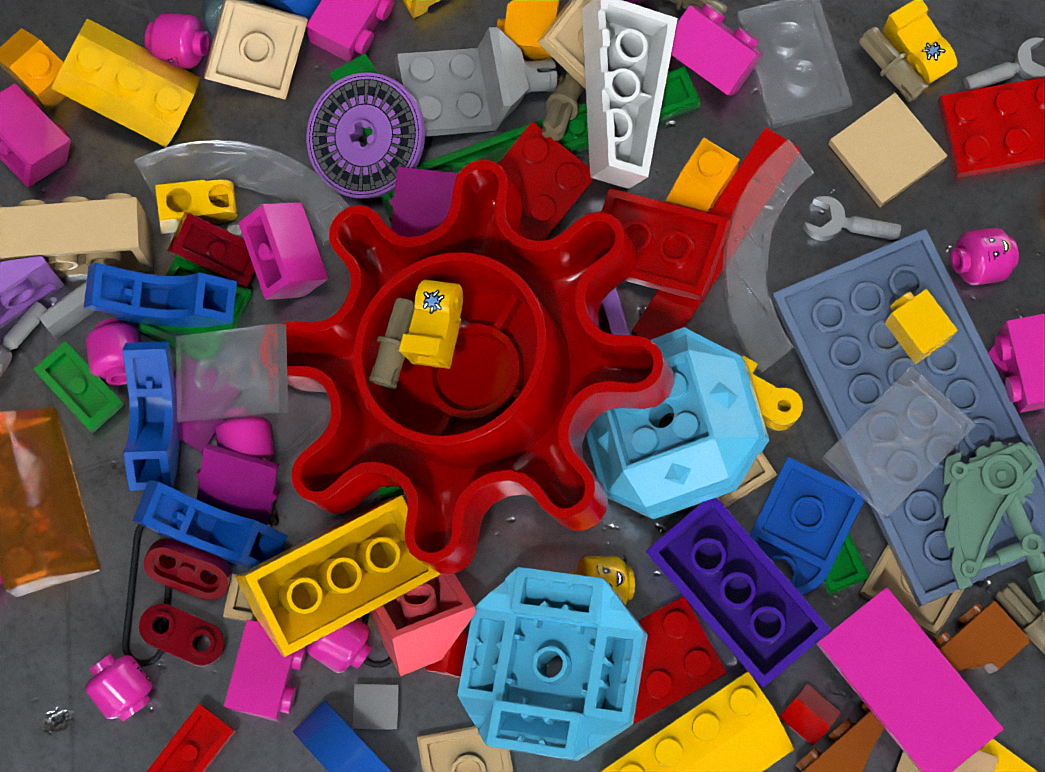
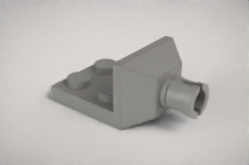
[394,27,557,137]

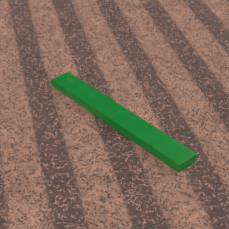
[380,66,701,223]

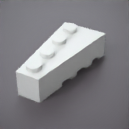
[582,0,678,189]

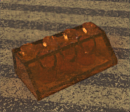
[0,408,101,597]

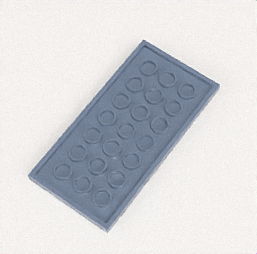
[771,229,1045,607]

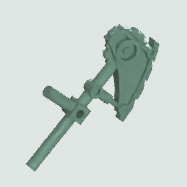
[942,441,1045,603]

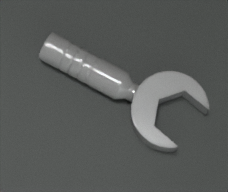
[963,37,1045,91]
[802,196,901,241]
[0,301,47,377]

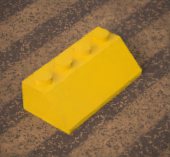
[235,495,441,657]
[601,672,794,772]

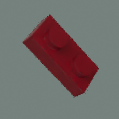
[167,212,254,287]

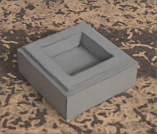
[353,684,399,730]

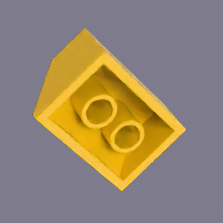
[51,18,200,147]

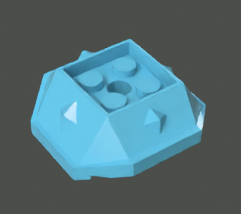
[586,327,769,520]
[457,567,648,761]

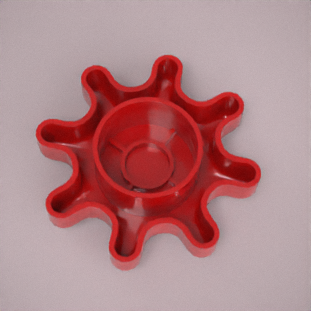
[262,160,674,574]

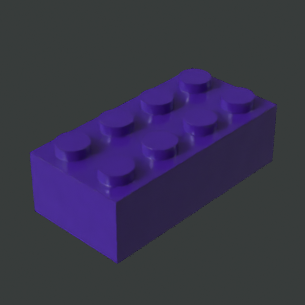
[645,498,832,688]

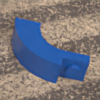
[84,263,237,327]
[122,341,180,491]
[132,480,288,569]
[293,701,392,772]

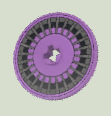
[306,72,425,199]

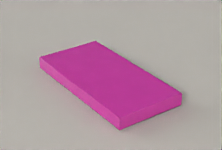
[816,587,1004,772]

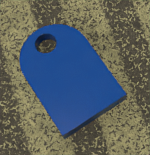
[750,457,867,596]

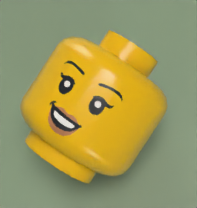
[569,555,635,605]

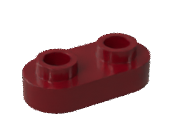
[143,538,232,600]
[139,604,224,667]

